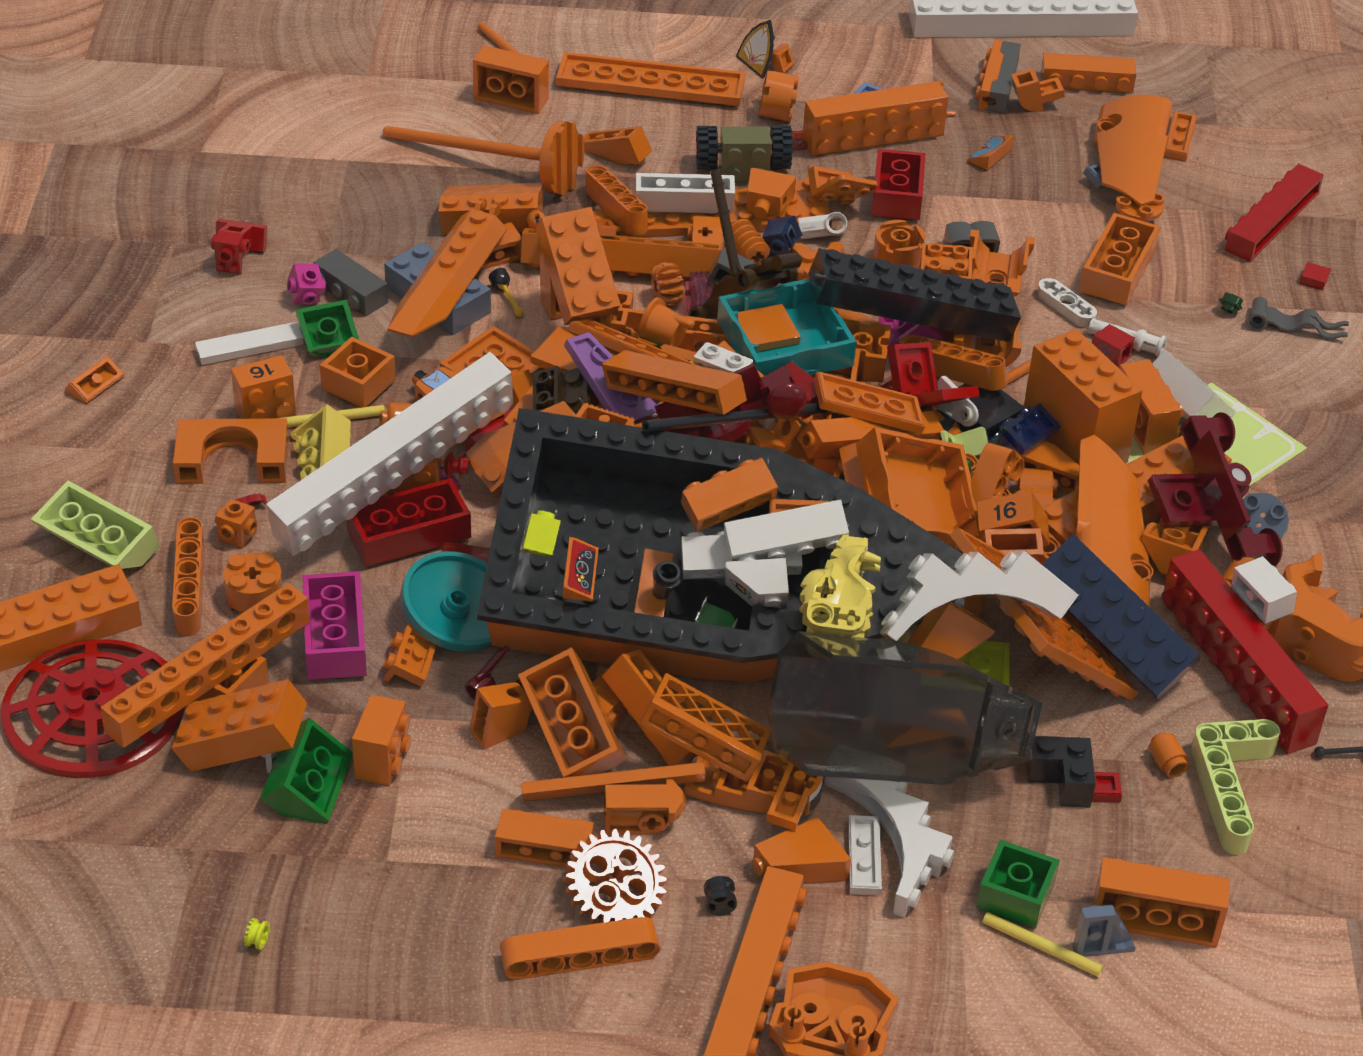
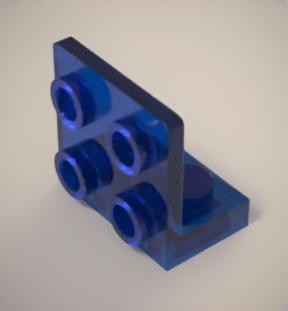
[988,403,1061,456]

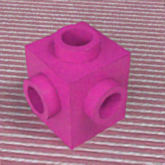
[287,263,326,305]

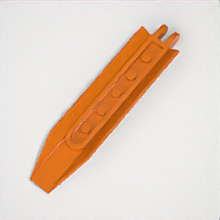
[388,197,507,337]

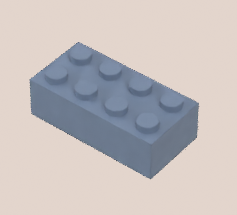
[384,242,491,335]

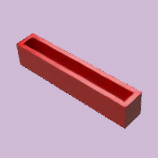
[1225,163,1324,262]

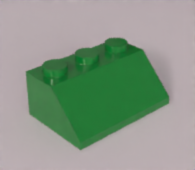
[260,717,353,823]

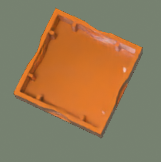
[856,427,982,549]

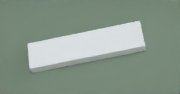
[195,322,304,365]

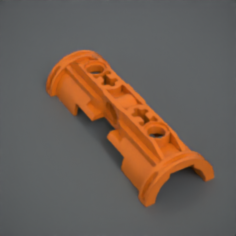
[954,229,1035,367]

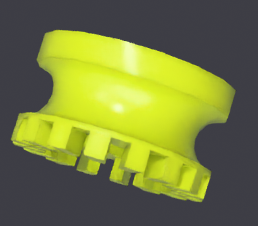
[244,918,270,950]

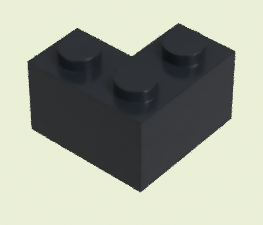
[1026,736,1096,807]

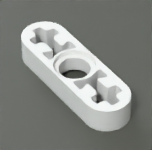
[1037,278,1097,328]

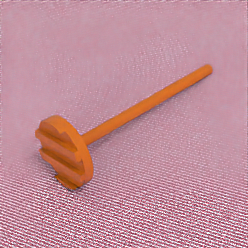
[383,121,584,195]

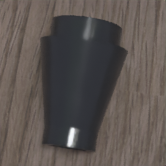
[652,561,682,600]

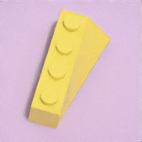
[291,404,351,480]

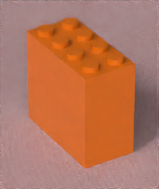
[1024,329,1143,465]

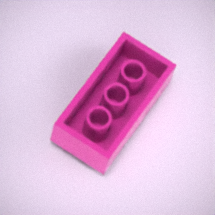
[302,571,367,680]

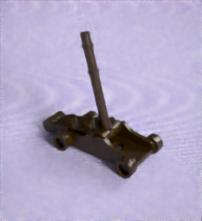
[688,169,802,320]

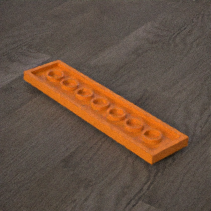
[556,52,746,106]

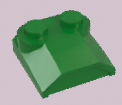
[296,300,359,358]

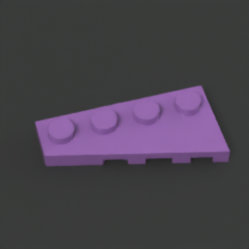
[564,332,661,425]

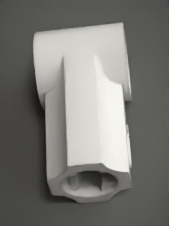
[798,212,847,240]

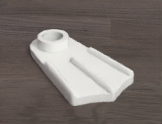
[936,376,979,426]

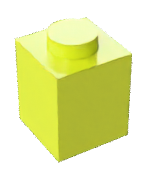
[521,510,561,558]

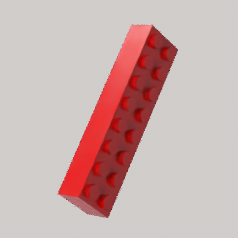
[1162,549,1328,755]

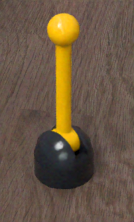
[488,268,524,317]

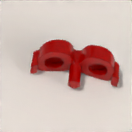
[235,494,267,505]

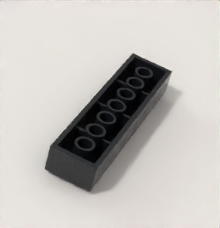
[808,248,1021,342]

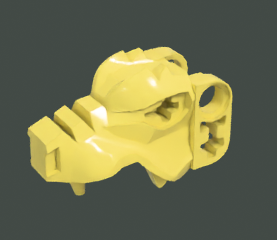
[799,534,881,659]

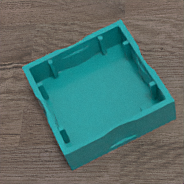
[717,279,856,376]

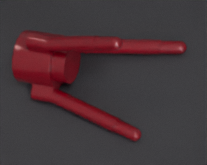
[464,646,522,701]

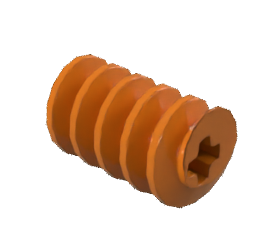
[722,219,770,265]

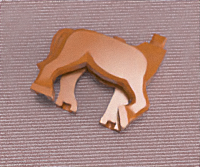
[1253,553,1363,682]

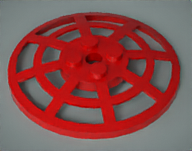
[1,639,183,778]

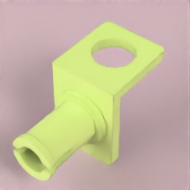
[940,427,988,459]

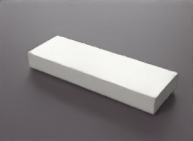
[848,815,882,896]

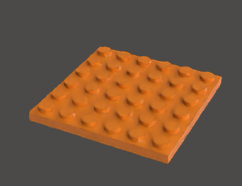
[950,527,1139,700]

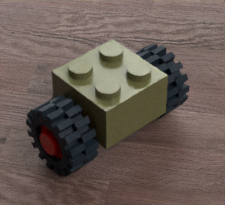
[696,126,793,183]

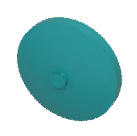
[400,551,492,652]

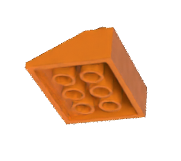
[438,183,544,235]

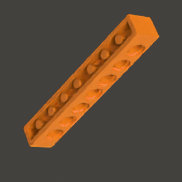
[100,583,310,748]

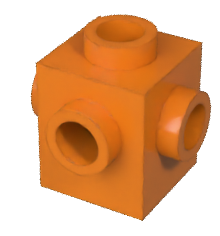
[215,499,258,549]

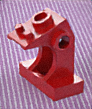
[211,218,267,274]

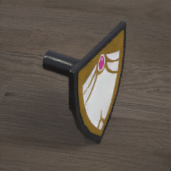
[736,20,775,78]

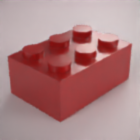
[871,149,926,220]

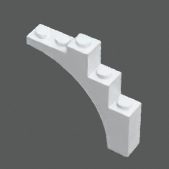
[879,550,1078,641]
[824,745,955,918]

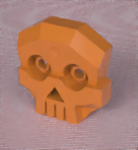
[768,962,899,1056]

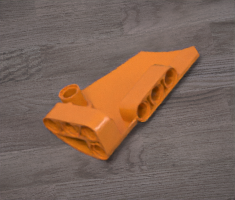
[1093,95,1172,206]
[1073,434,1153,607]

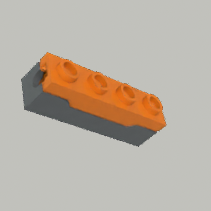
[975,39,1021,114]

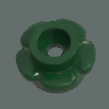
[1219,292,1243,314]

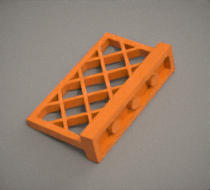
[640,673,771,782]

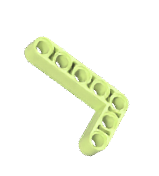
[1191,719,1280,855]

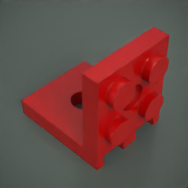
[887,342,980,407]

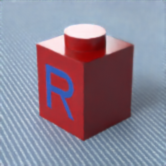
[1092,324,1135,368]

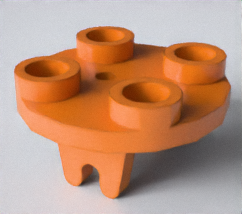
[1115,193,1164,221]

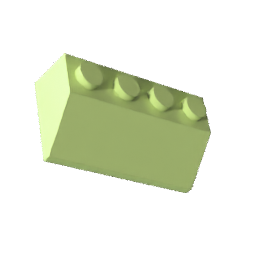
[31,480,160,569]

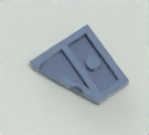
[1073,905,1136,957]

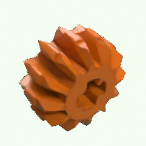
[651,262,685,306]

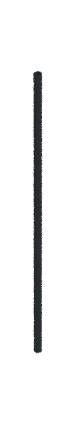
[642,402,831,432]

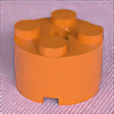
[758,70,799,122]
[873,220,925,269]
[223,552,283,615]

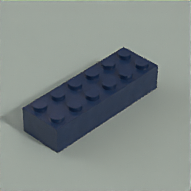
[1042,534,1200,701]

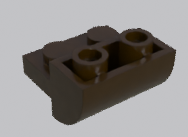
[533,366,591,414]

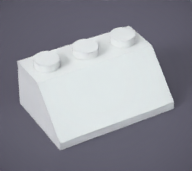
[1152,350,1236,420]

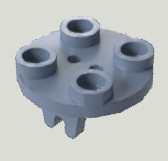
[1243,493,1289,539]

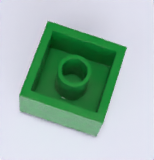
[976,839,1060,929]

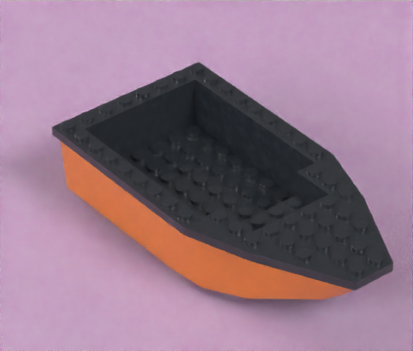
[477,408,965,682]

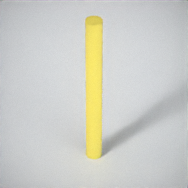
[283,405,385,428]
[982,912,1104,977]

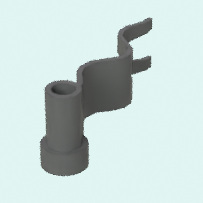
[1247,297,1349,339]

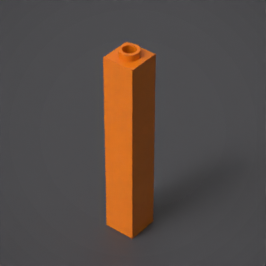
[797,411,944,459]

